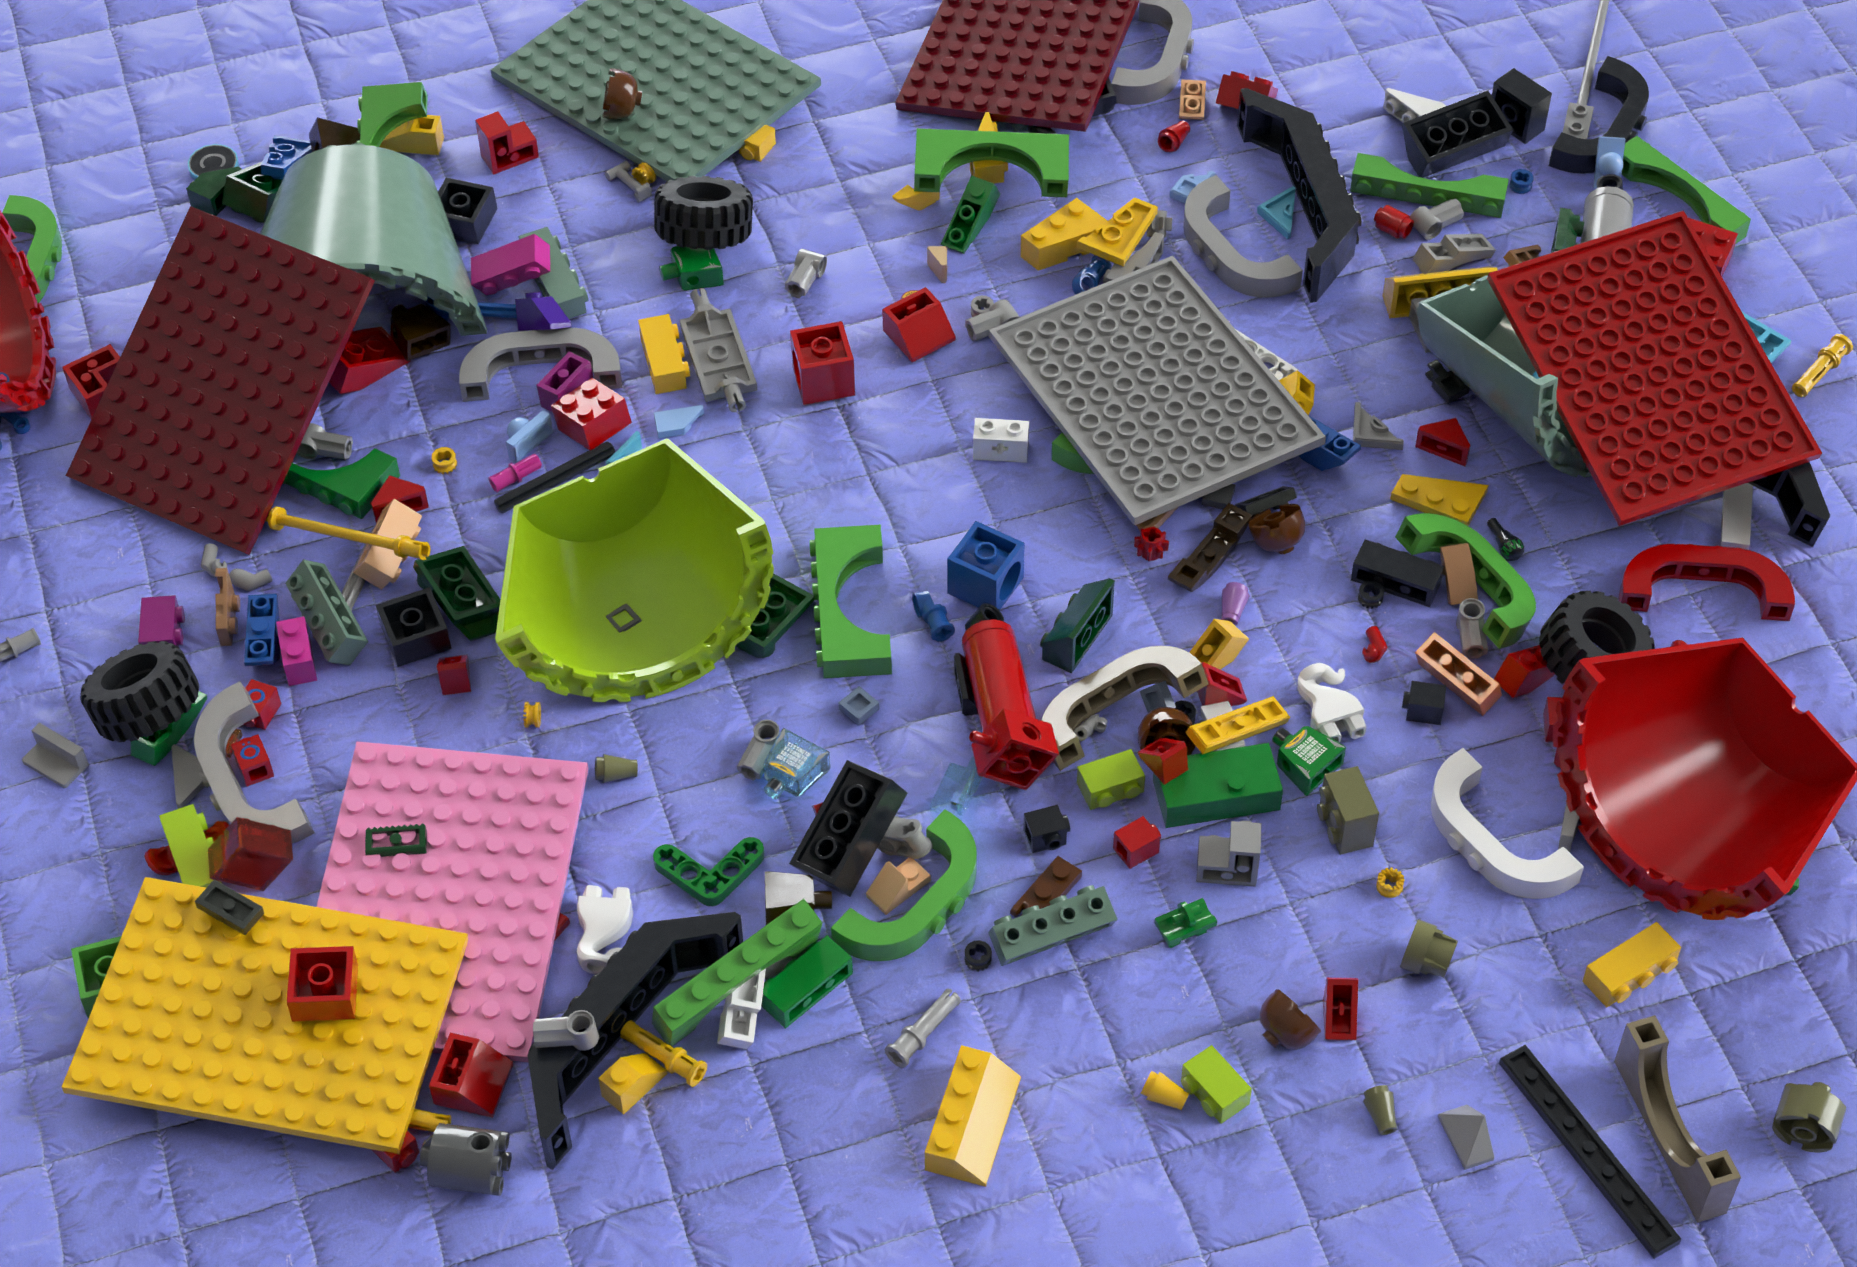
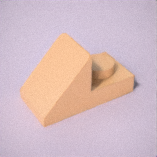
[866,857,931,915]

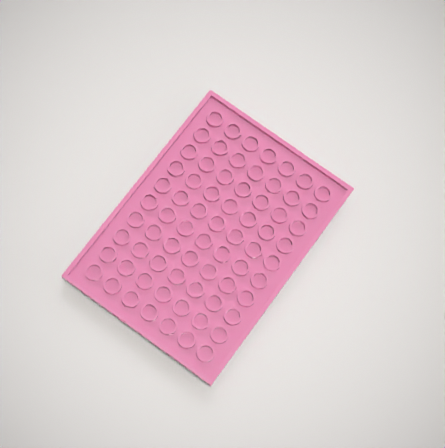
[316,741,589,1062]

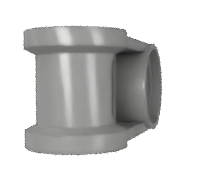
[878,816,933,859]

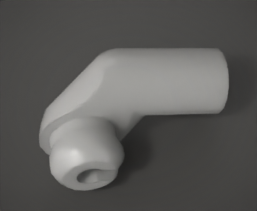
[201,544,227,578]
[229,568,272,591]
[1074,714,1107,741]

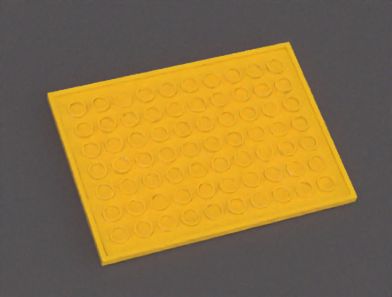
[62,877,469,1154]

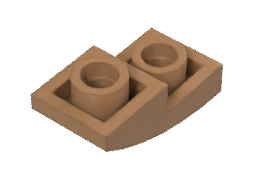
[1440,543,1478,605]

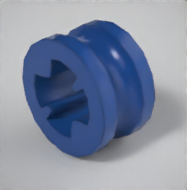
[1509,169,1534,194]

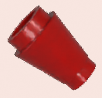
[1158,121,1190,152]

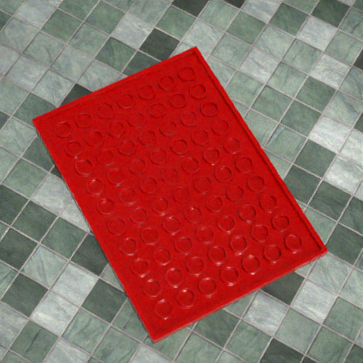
[1487,210,1822,526]

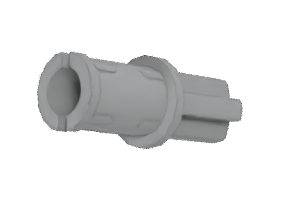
[0,628,41,662]

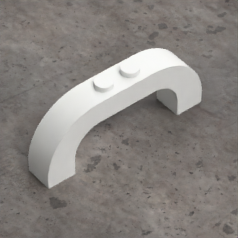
[1431,748,1584,899]

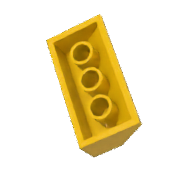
[1382,267,1498,319]
[924,1045,1021,1187]

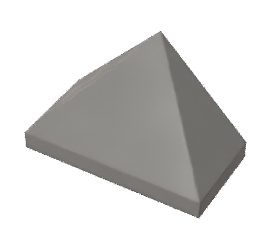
[1438,1105,1494,1170]

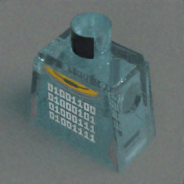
[763,728,831,799]

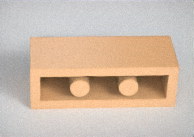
[353,499,422,590]

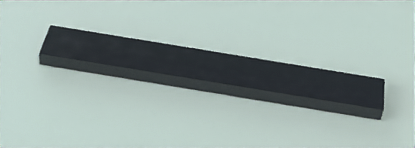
[1499,1044,1681,1259]

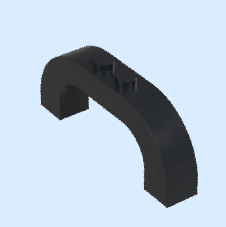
[1549,56,1649,174]

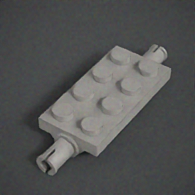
[679,288,757,412]

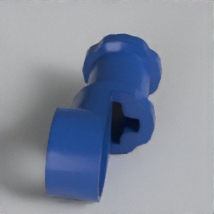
[1072,255,1112,294]
[912,590,955,642]

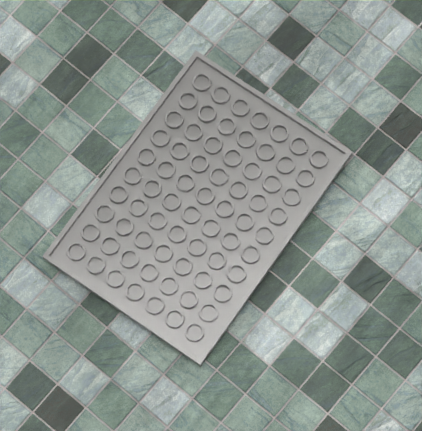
[989,256,1326,526]

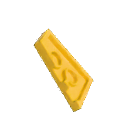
[1077,198,1158,267]
[1390,474,1489,526]

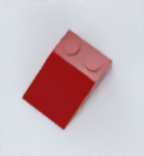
[329,326,411,394]

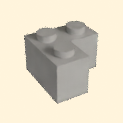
[1196,821,1261,886]

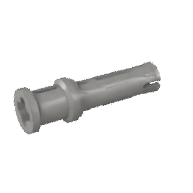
[885,989,961,1068]

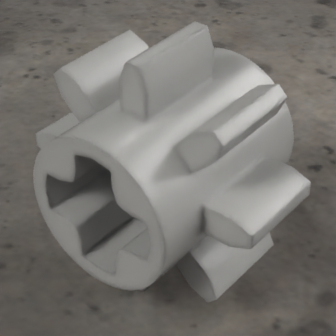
[1147,210,1172,237]

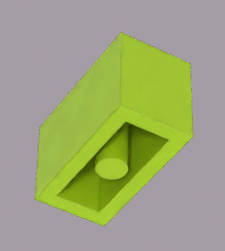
[1077,749,1145,810]
[1181,1045,1252,1124]

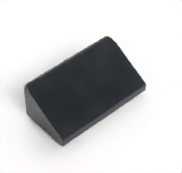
[954,653,978,716]

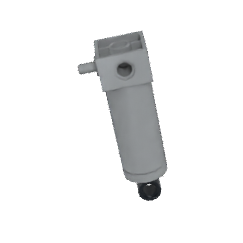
[1580,174,1634,244]

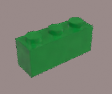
[761,935,853,1029]

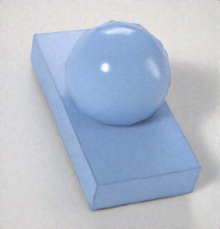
[1593,136,1625,188]
[506,410,553,463]

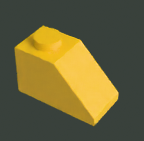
[1189,619,1249,670]
[598,1053,668,1115]

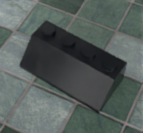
[1402,90,1513,178]
[789,760,908,897]

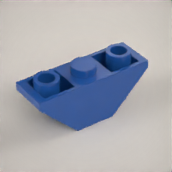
[1299,415,1361,471]
[244,593,280,666]

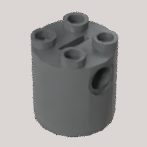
[420,1123,512,1196]

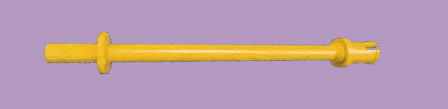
[266,506,431,560]

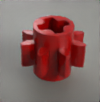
[1134,526,1169,561]

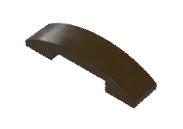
[1168,503,1252,592]

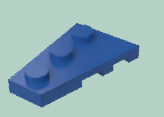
[261,135,312,179]

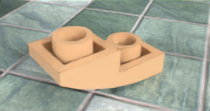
[1179,79,1206,120]

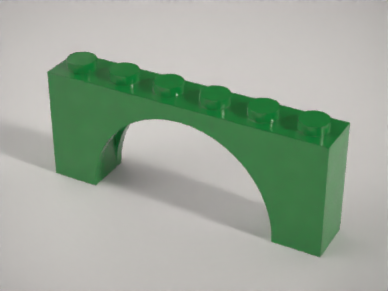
[282,448,400,519]

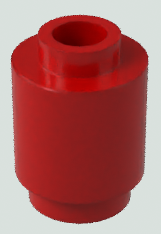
[1374,205,1414,239]

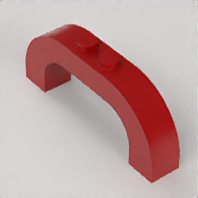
[1619,544,1795,621]

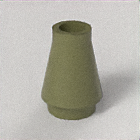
[595,754,638,783]
[1363,1085,1398,1135]

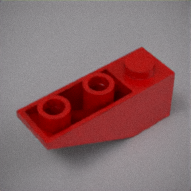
[1494,645,1555,698]

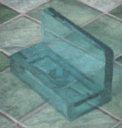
[930,756,982,821]

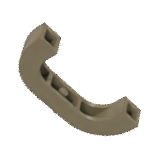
[1041,646,1208,771]

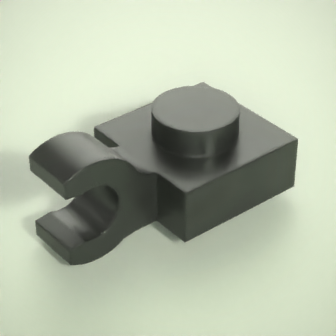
[1425,360,1470,404]

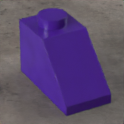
[515,292,571,331]

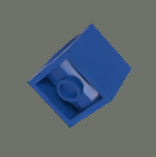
[947,521,1025,611]

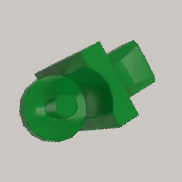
[1154,898,1217,948]

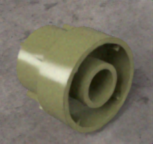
[1400,919,1458,978]

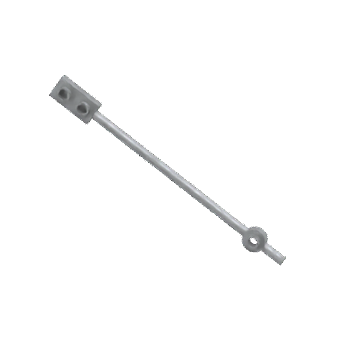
[1563,0,1610,139]

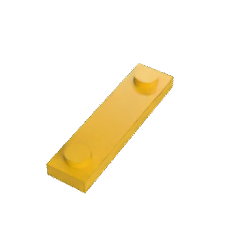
[1186,696,1290,755]

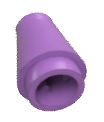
[1221,582,1250,625]

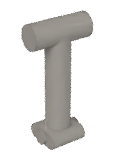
[605,161,652,203]

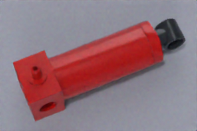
[962,603,1059,790]

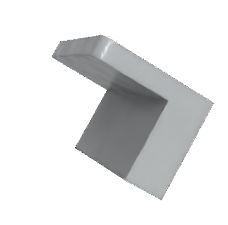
[22,723,89,788]

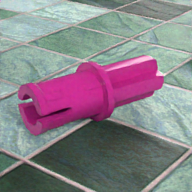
[488,454,542,493]

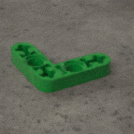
[653,837,764,906]

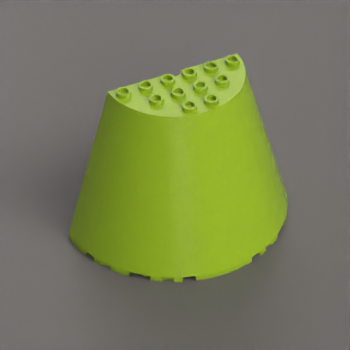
[495,438,774,702]

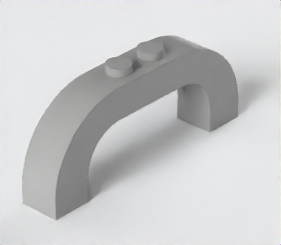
[1111,0,1194,105]
[1183,175,1303,297]
[459,328,622,402]
[194,681,315,846]

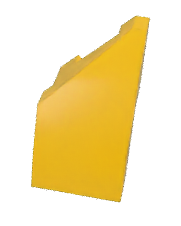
[892,184,940,211]

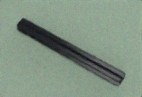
[494,442,615,513]

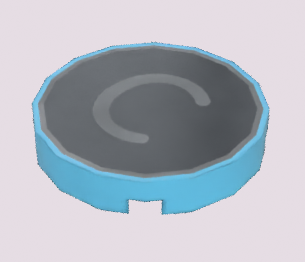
[188,144,240,179]

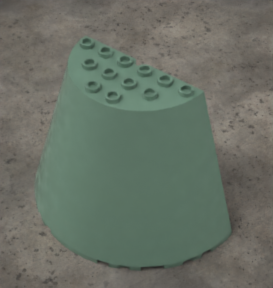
[260,143,487,336]
[1417,262,1592,477]

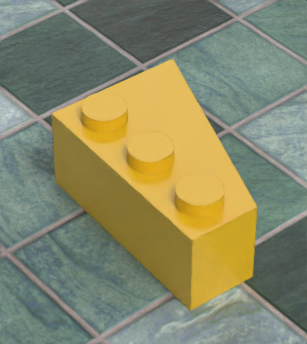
[1020,198,1107,271]

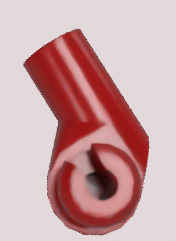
[1362,626,1388,663]

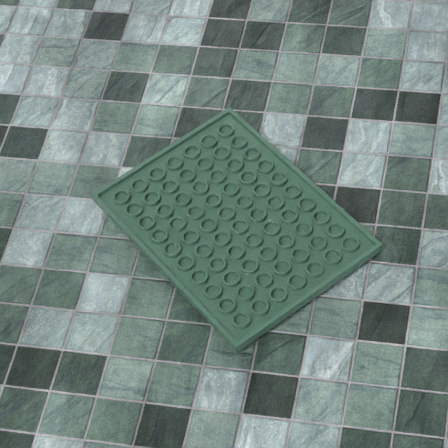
[491,0,821,181]

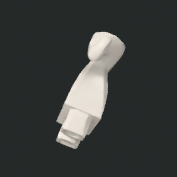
[1298,663,1366,742]
[577,885,633,974]

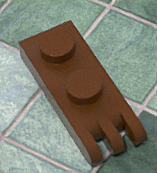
[1010,856,1082,917]

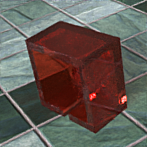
[208,817,293,891]

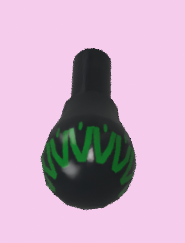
[1487,518,1524,561]

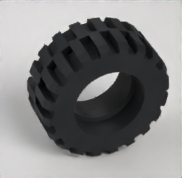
[654,176,753,250]
[1539,591,1655,684]
[80,641,199,742]

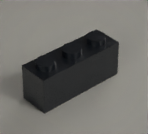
[1351,539,1444,607]

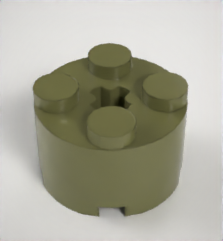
[1772,1082,1846,1153]

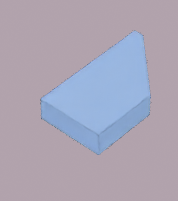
[1169,171,1216,204]
[654,405,704,438]

